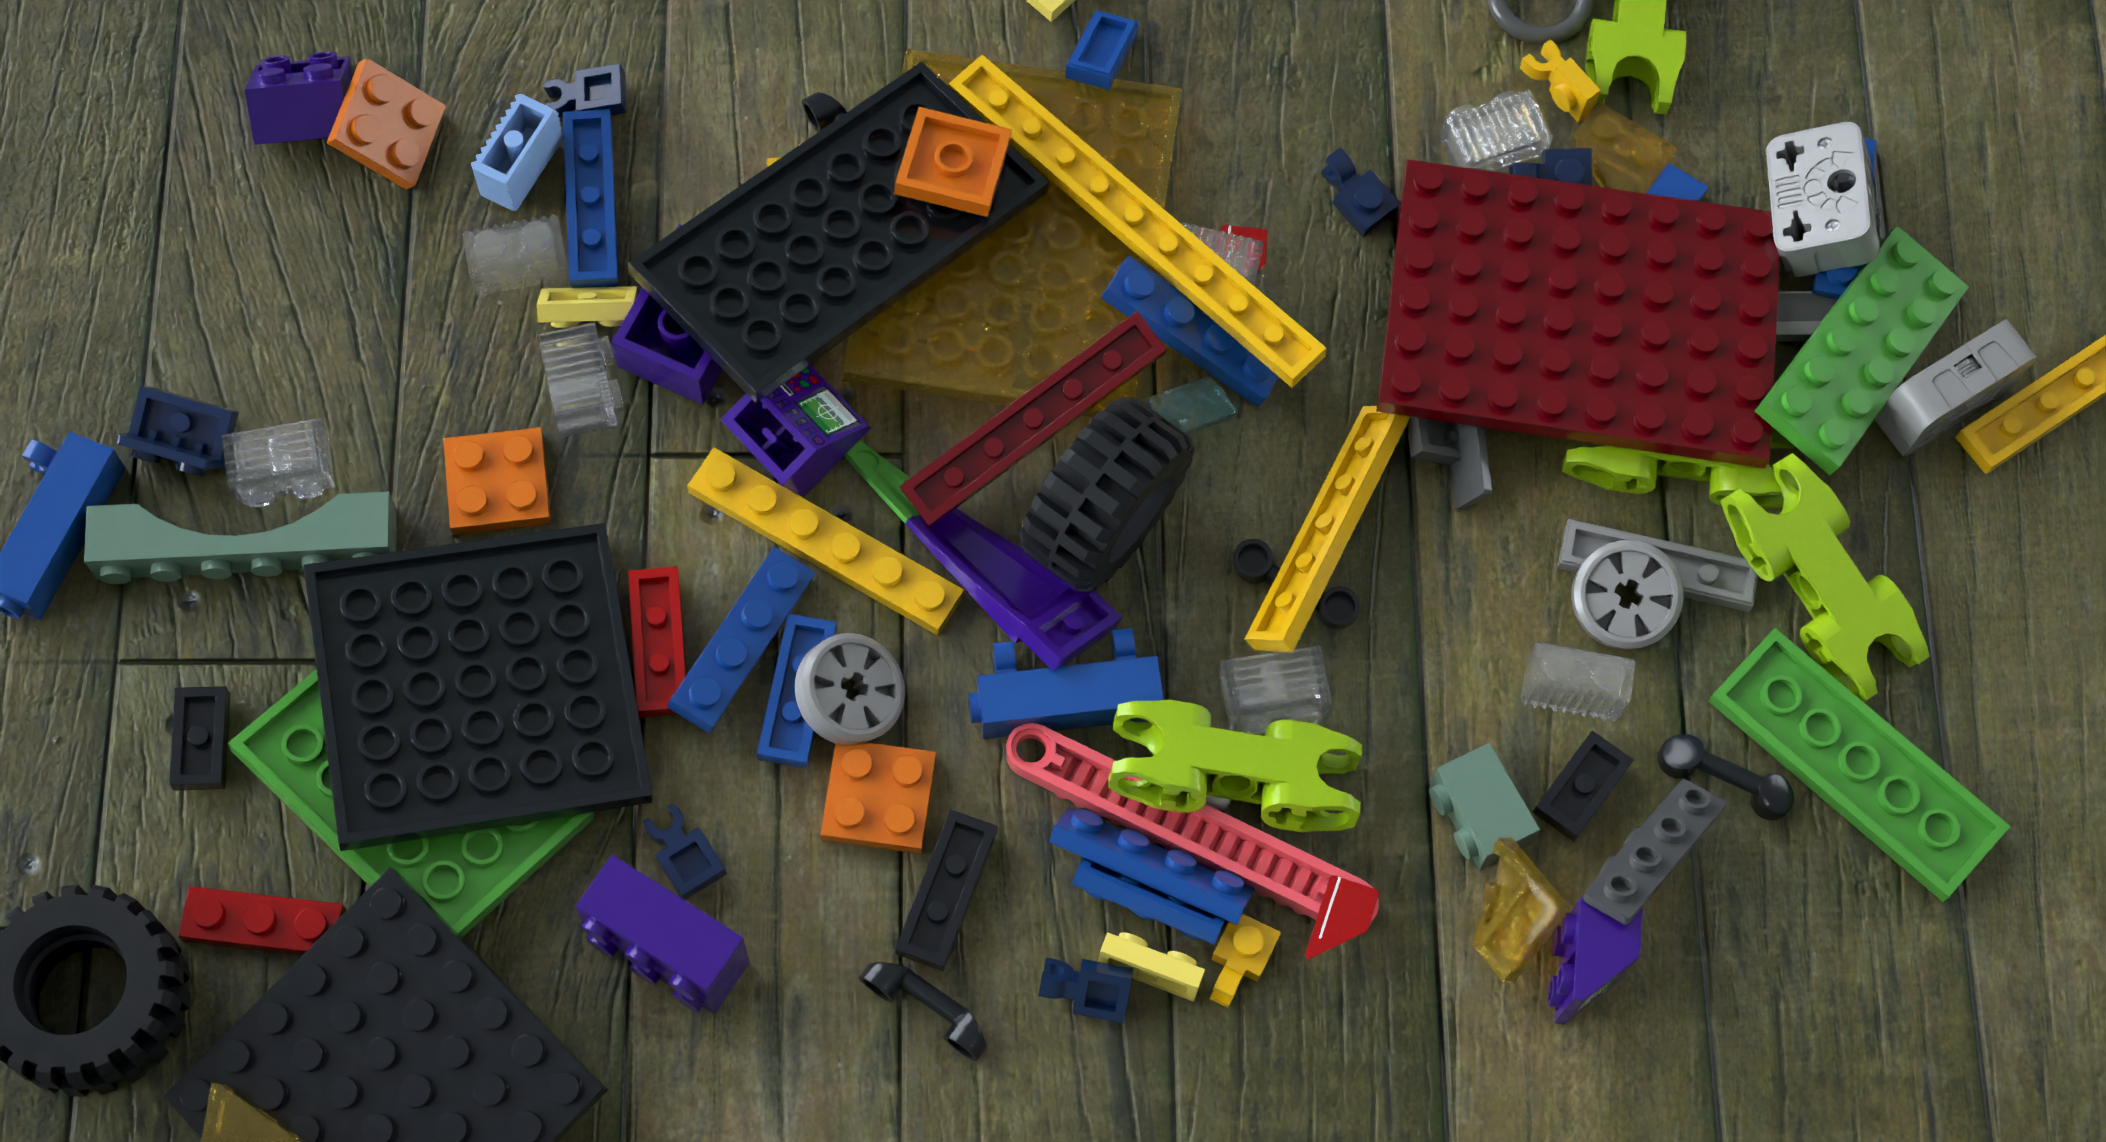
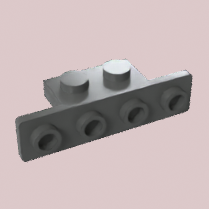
[1407,417,1492,510]
[1583,779,1726,925]

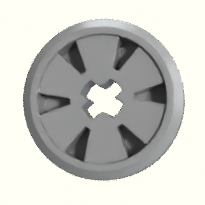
[1571,540,1684,650]
[795,633,905,746]

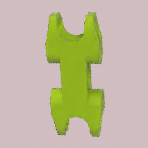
[1585,0,1687,115]
[1562,426,1795,509]
[1720,453,1930,702]
[1108,700,1362,832]

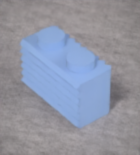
[471,94,564,211]

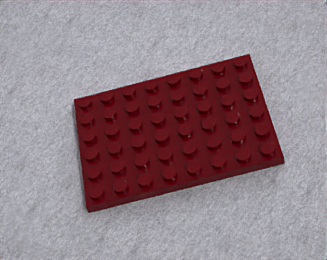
[1376,159,1780,468]

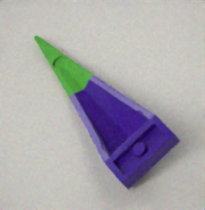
[844,440,1122,671]

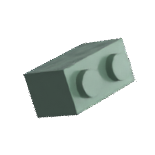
[1429,742,1540,870]

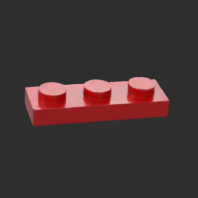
[628,566,686,718]
[178,886,346,955]

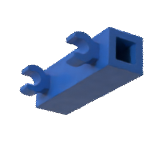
[0,431,126,620]
[968,628,1164,739]

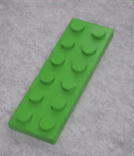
[1754,226,1969,475]
[1708,628,2011,902]

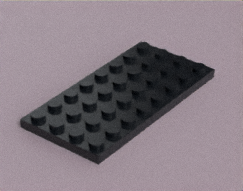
[628,61,1049,403]

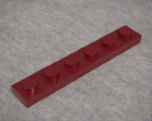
[899,311,1167,528]

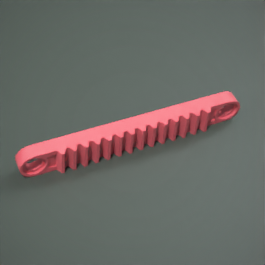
[1006,723,1379,928]

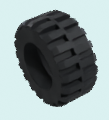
[1019,397,1195,592]
[0,884,191,1097]

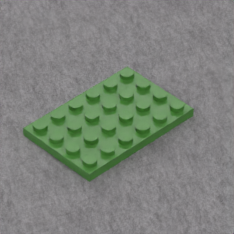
[228,669,594,937]

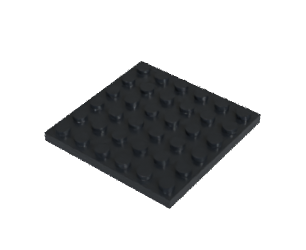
[303,523,652,851]
[163,867,608,1142]

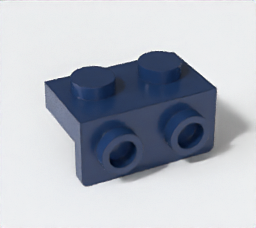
[116,386,239,476]

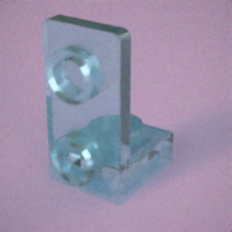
[1144,377,1237,435]

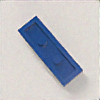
[757,614,837,769]
[1072,857,1226,945]

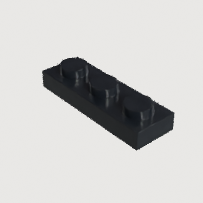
[895,809,998,972]

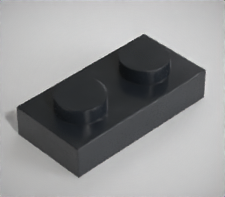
[169,686,230,791]
[1533,730,1634,842]

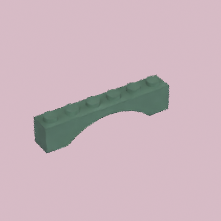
[84,491,397,584]

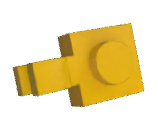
[1520,39,1601,123]
[1210,914,1281,1008]

